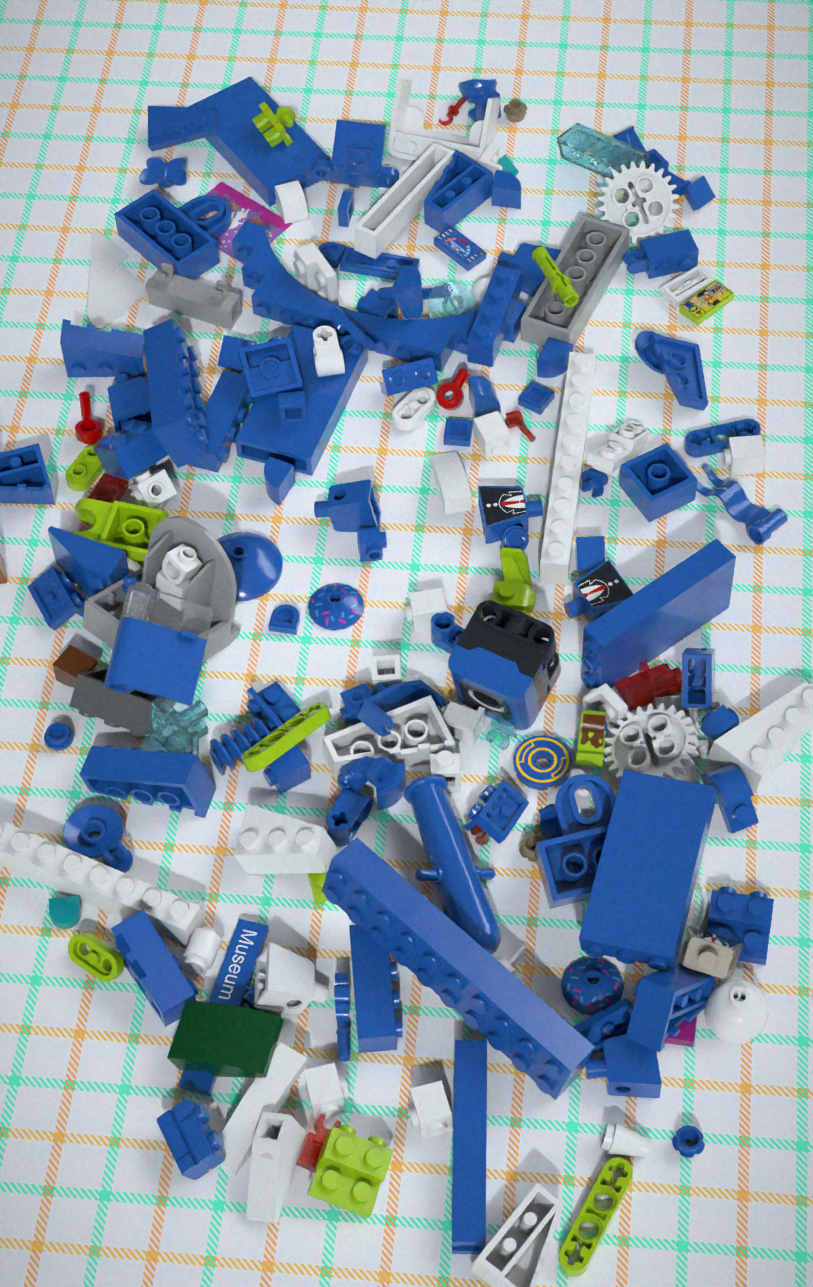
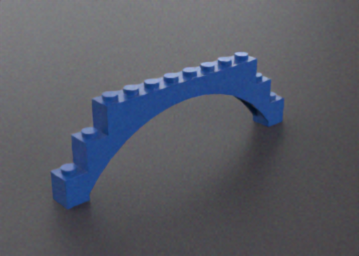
[232,221,526,372]

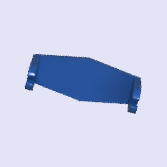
[357,679,446,737]

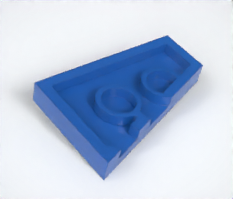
[148,106,218,152]
[648,333,708,411]

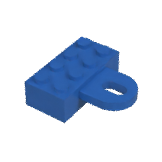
[114,189,232,280]
[534,774,616,909]

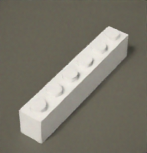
[354,143,455,259]

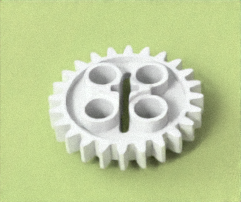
[597,161,679,245]
[604,703,700,784]

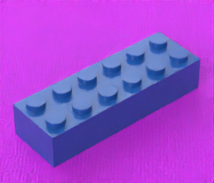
[143,318,209,468]

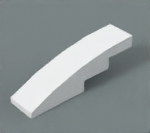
[218,1042,308,1176]

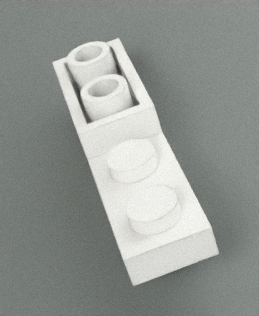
[586,421,651,477]

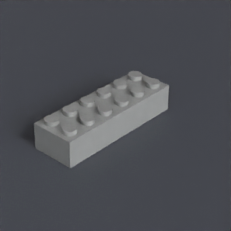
[521,215,630,347]

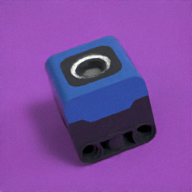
[448,600,561,730]

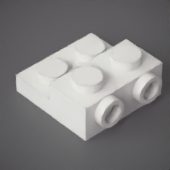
[293,242,339,305]

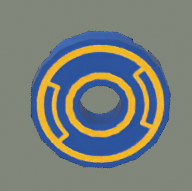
[513,735,572,791]

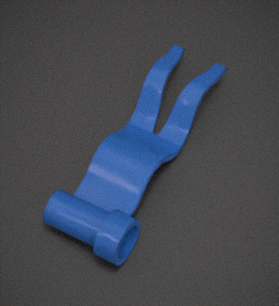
[696,464,788,545]

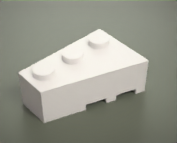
[234,804,337,874]
[471,1183,564,1287]

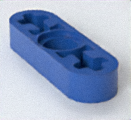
[684,419,761,458]

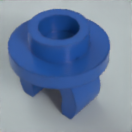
[581,468,608,498]
[103,842,133,873]

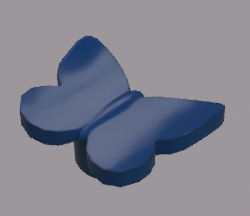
[139,158,187,188]

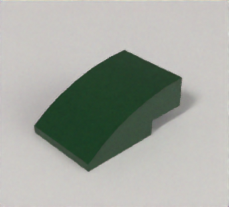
[167,1001,284,1078]

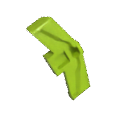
[492,547,536,616]

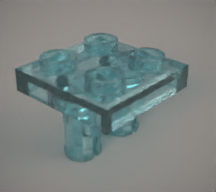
[151,696,208,757]

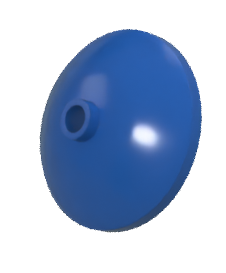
[217,532,283,602]

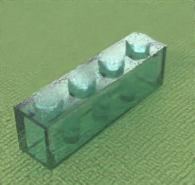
[557,123,650,188]

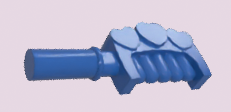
[334,972,351,1062]

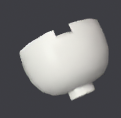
[704,979,769,1044]

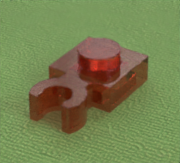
[295,1113,341,1173]

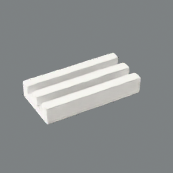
[659,265,716,309]

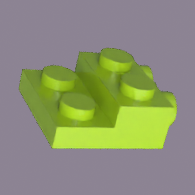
[307,1125,393,1218]

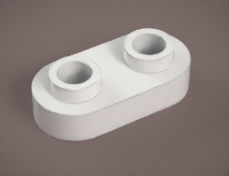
[392,387,436,430]

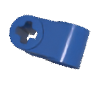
[326,788,373,847]

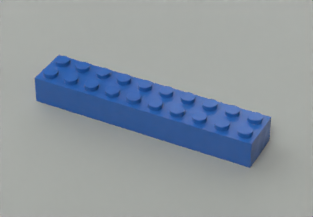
[322,838,595,1100]

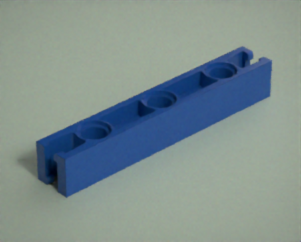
[452,1040,487,1254]

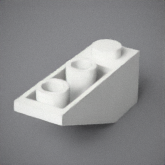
[246,1111,306,1224]

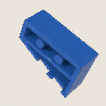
[0,443,55,505]
[111,909,199,1027]

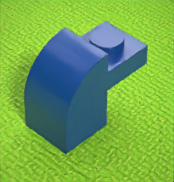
[700,764,759,834]

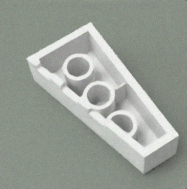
[707,681,813,793]

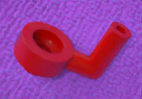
[436,368,473,411]
[75,391,103,444]

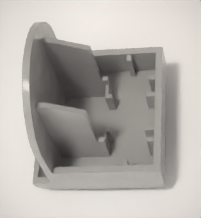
[82,516,241,662]

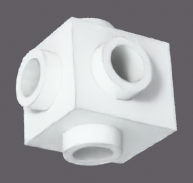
[129,469,177,509]

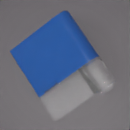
[104,582,215,706]

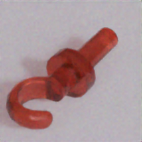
[439,97,466,126]

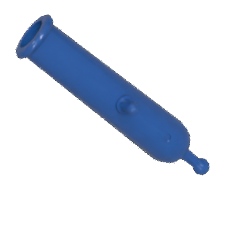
[403,775,501,955]

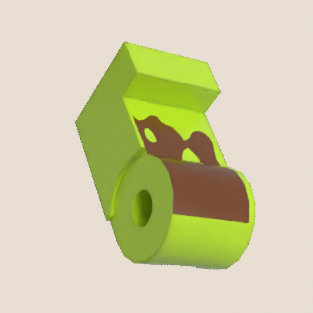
[575,710,606,767]

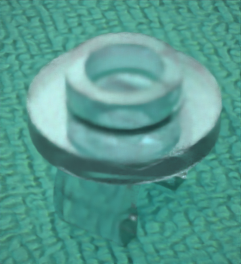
[485,718,517,750]

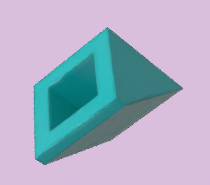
[497,155,519,176]

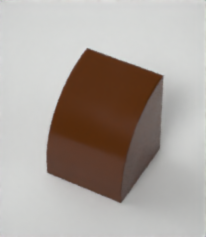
[52,644,98,687]

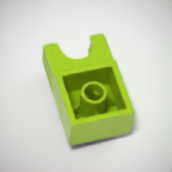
[69,498,168,567]

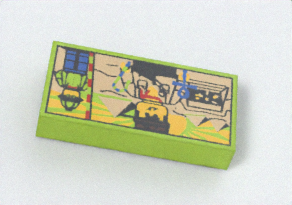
[679,280,734,326]

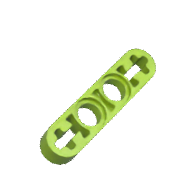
[241,702,332,772]
[559,1157,633,1277]

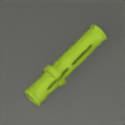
[532,247,579,307]

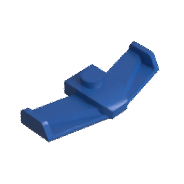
[613,126,691,197]

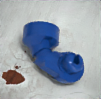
[337,756,397,791]

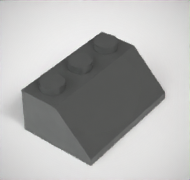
[69,666,176,738]

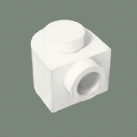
[162,544,202,585]

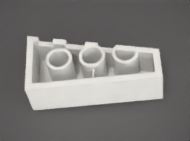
[323,695,456,777]

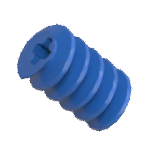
[209,718,270,776]

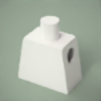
[254,942,328,1015]

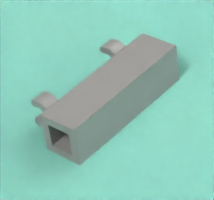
[145,263,242,330]

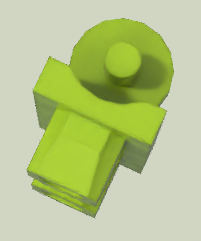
[252,101,296,148]

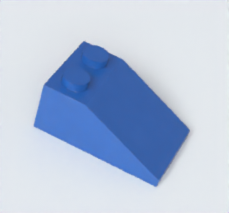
[48,526,130,598]

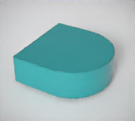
[49,895,81,929]

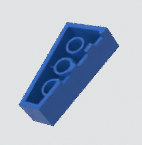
[79,745,216,818]

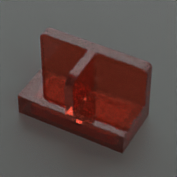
[616,661,682,712]

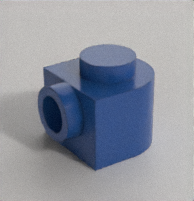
[357,527,387,562]
[700,705,739,742]

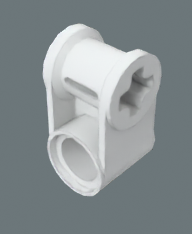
[313,326,345,377]

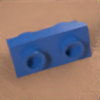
[380,358,438,396]
[27,566,85,630]
[246,681,302,733]
[463,779,530,844]

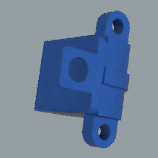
[311,120,400,188]

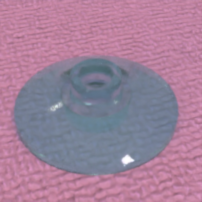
[428,280,476,318]

